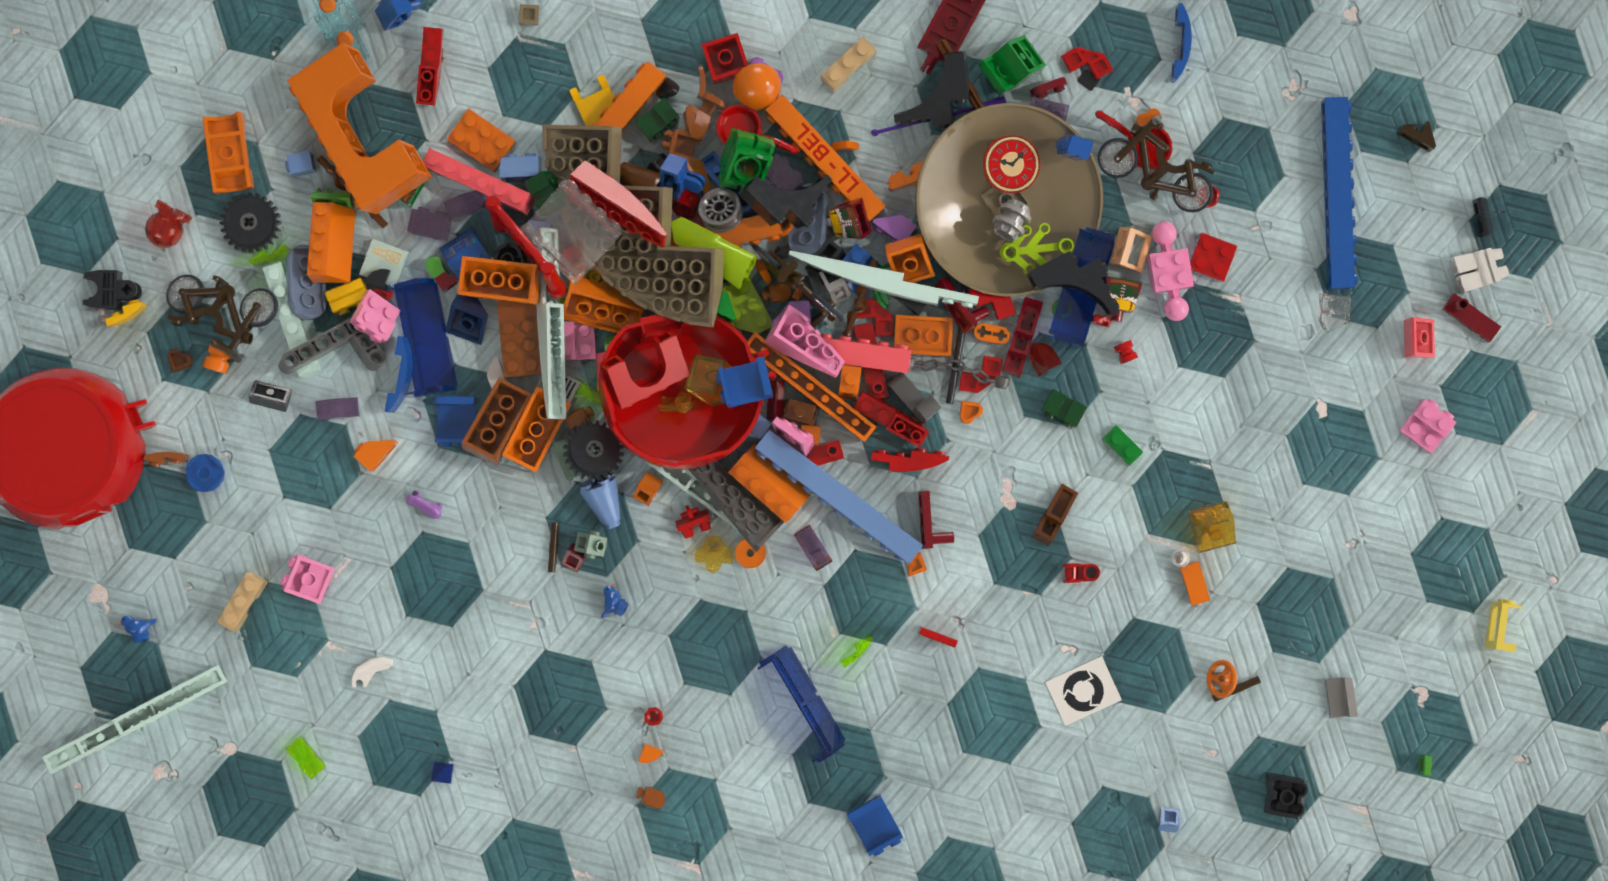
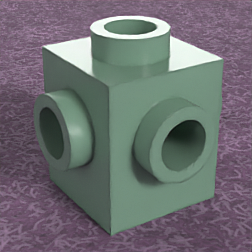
[574,530,607,559]

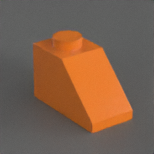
[353,440,399,472]

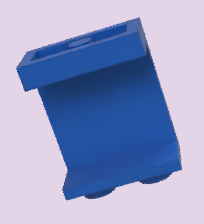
[716,356,773,408]
[435,396,477,447]
[847,795,903,857]

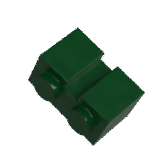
[635,98,680,142]
[525,171,568,216]
[1041,389,1087,429]

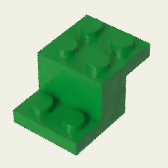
[978,35,1047,95]

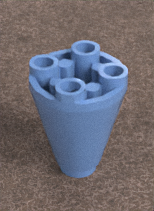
[580,473,620,529]

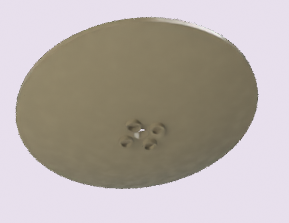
[915,103,1103,297]

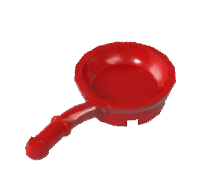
[716,104,798,154]
[1095,110,1173,170]

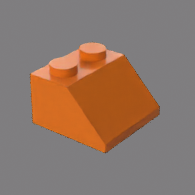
[885,233,935,283]

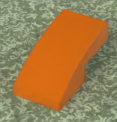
[1180,561,1210,606]

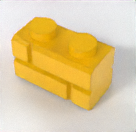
[325,278,367,316]

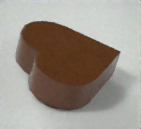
[168,349,193,373]

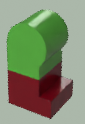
[425,257,459,293]

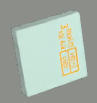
[359,239,409,288]

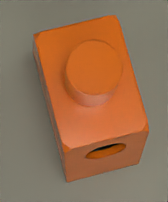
[838,364,862,401]

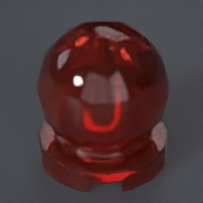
[144,199,193,248]

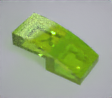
[249,244,290,266]
[841,635,873,668]
[286,735,326,779]

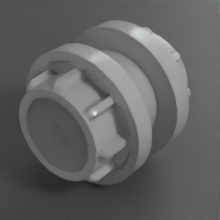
[992,199,1031,241]

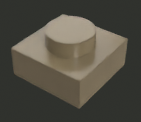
[519,4,540,26]

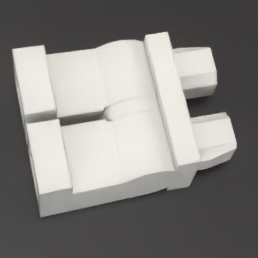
[1450,248,1509,294]

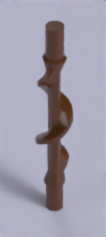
[317,155,388,229]
[842,258,879,337]

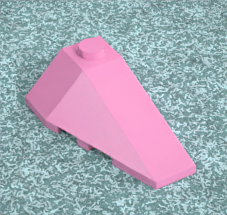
[764,305,845,378]

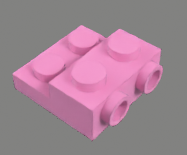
[350,289,401,343]
[564,321,596,361]
[1399,399,1456,454]
[772,417,815,457]
[280,553,335,604]

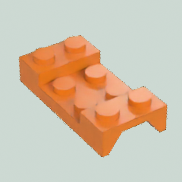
[202,112,254,195]

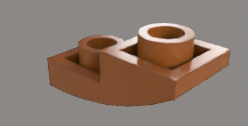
[143,452,189,467]

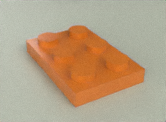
[447,108,516,173]
[894,315,953,357]

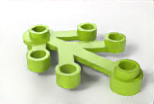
[999,223,1074,275]

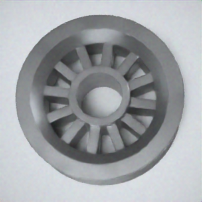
[698,188,743,233]

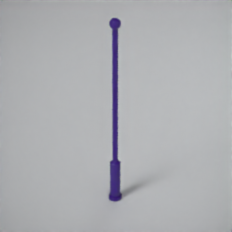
[871,96,1006,137]

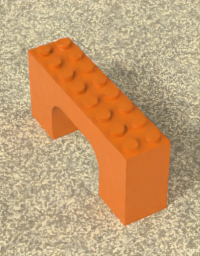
[287,42,432,214]

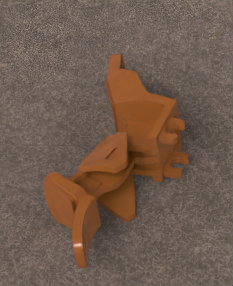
[661,65,725,197]

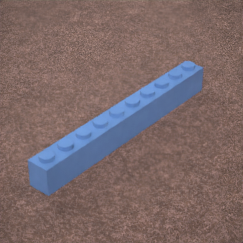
[755,430,923,564]

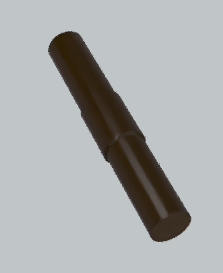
[548,522,559,573]
[1212,676,1261,702]

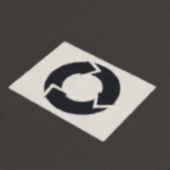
[1045,656,1122,726]

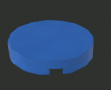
[186,454,225,492]

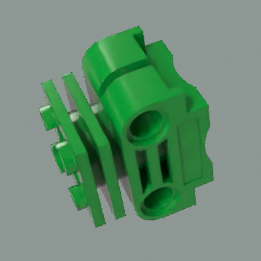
[719,128,775,191]

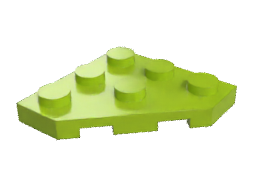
[716,277,773,334]

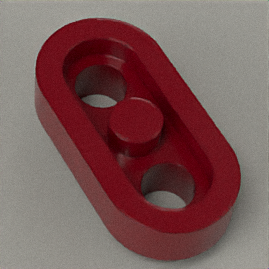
[1029,77,1067,100]

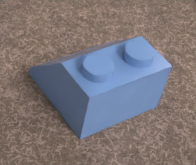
[499,153,542,183]

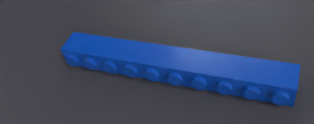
[1321,97,1357,290]

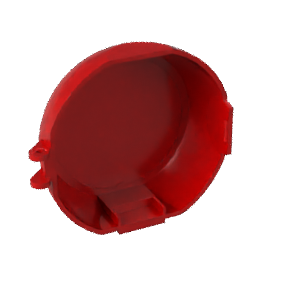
[598,314,776,469]
[0,367,156,530]

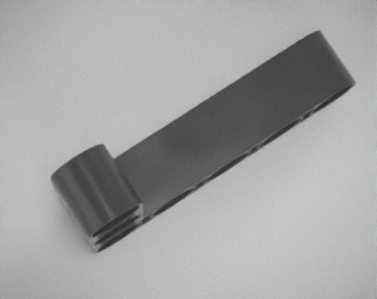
[278,318,385,374]
[886,372,941,425]

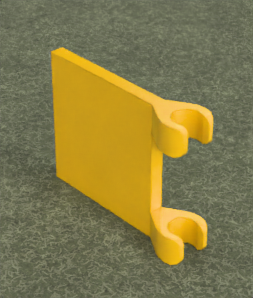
[570,75,614,126]

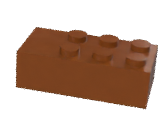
[497,301,542,379]
[461,378,532,466]

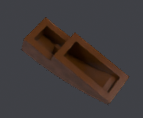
[1031,484,1078,546]

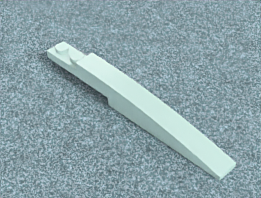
[536,227,566,419]
[789,251,979,308]
[594,411,738,531]
[42,665,227,774]

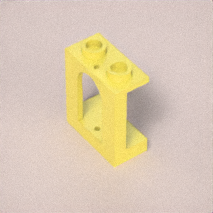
[1485,599,1522,652]

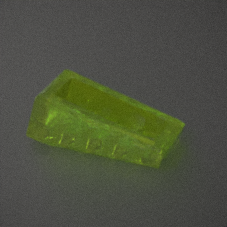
[574,377,601,404]

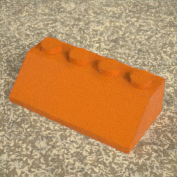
[307,202,356,283]
[457,256,541,305]
[563,275,644,333]
[501,386,571,472]
[728,442,813,523]

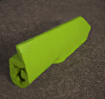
[671,217,757,289]

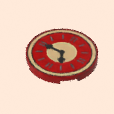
[983,135,1040,193]

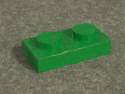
[1102,425,1143,466]

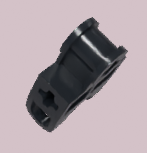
[82,270,142,310]

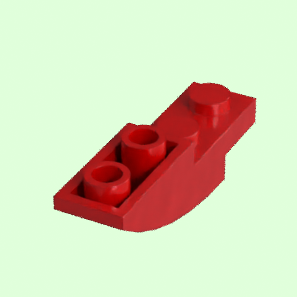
[416,27,444,106]
[853,391,929,448]
[871,448,950,472]

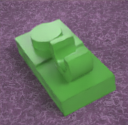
[311,188,353,209]

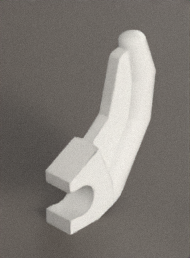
[352,657,393,687]

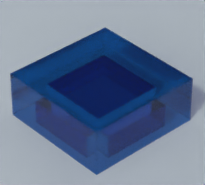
[431,761,454,784]

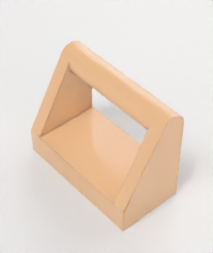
[1109,227,1153,273]

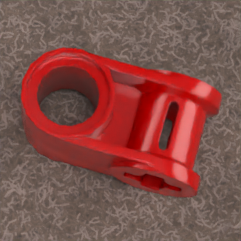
[672,190,700,217]
[1063,563,1100,583]

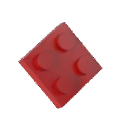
[1190,233,1237,282]

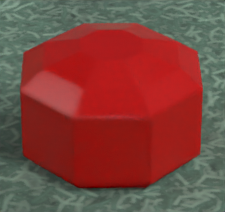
[644,707,663,726]

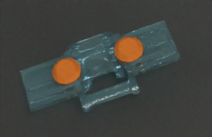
[312,0,370,60]

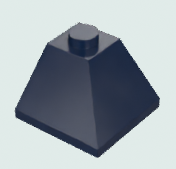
[445,294,488,345]

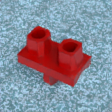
[675,504,711,539]

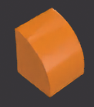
[632,471,663,507]

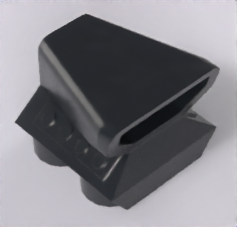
[1264,772,1308,819]

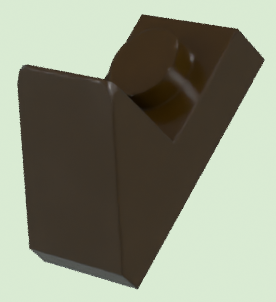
[1396,121,1436,152]

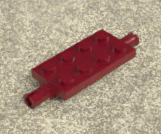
[917,0,986,75]

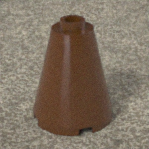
[620,162,660,208]

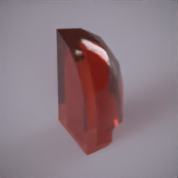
[1030,342,1062,377]

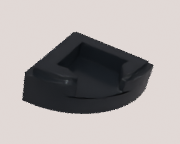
[365,269,391,289]

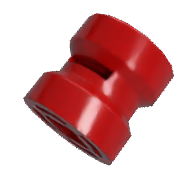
[1114,340,1138,365]

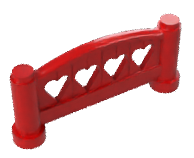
[485,196,567,298]

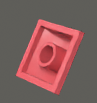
[1404,317,1435,358]

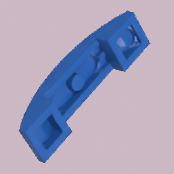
[1171,3,1192,83]
[385,336,413,413]

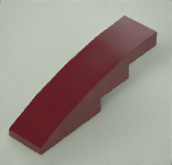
[1002,297,1043,378]

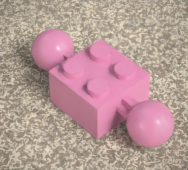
[1147,221,1194,321]

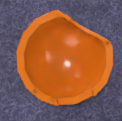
[733,63,781,111]

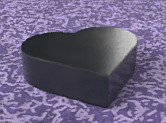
[656,77,680,100]

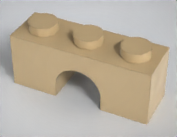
[821,36,876,93]
[217,572,269,632]

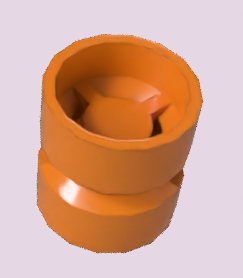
[202,344,232,374]

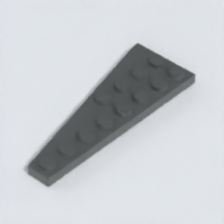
[689,461,784,552]

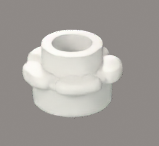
[1172,549,1190,568]

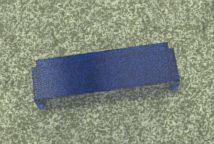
[1049,227,1116,349]
[386,278,458,397]
[758,645,845,763]

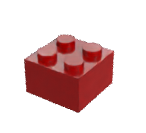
[701,33,748,85]

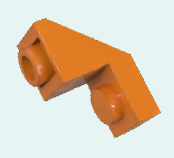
[887,161,923,192]

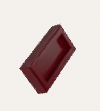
[766,380,784,420]

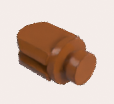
[761,283,791,304]
[566,406,595,430]
[635,786,665,809]

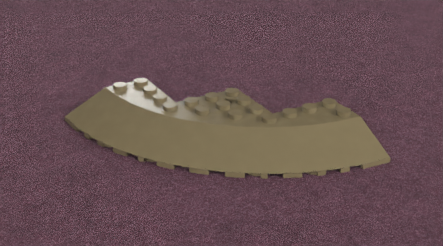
[542,124,724,327]

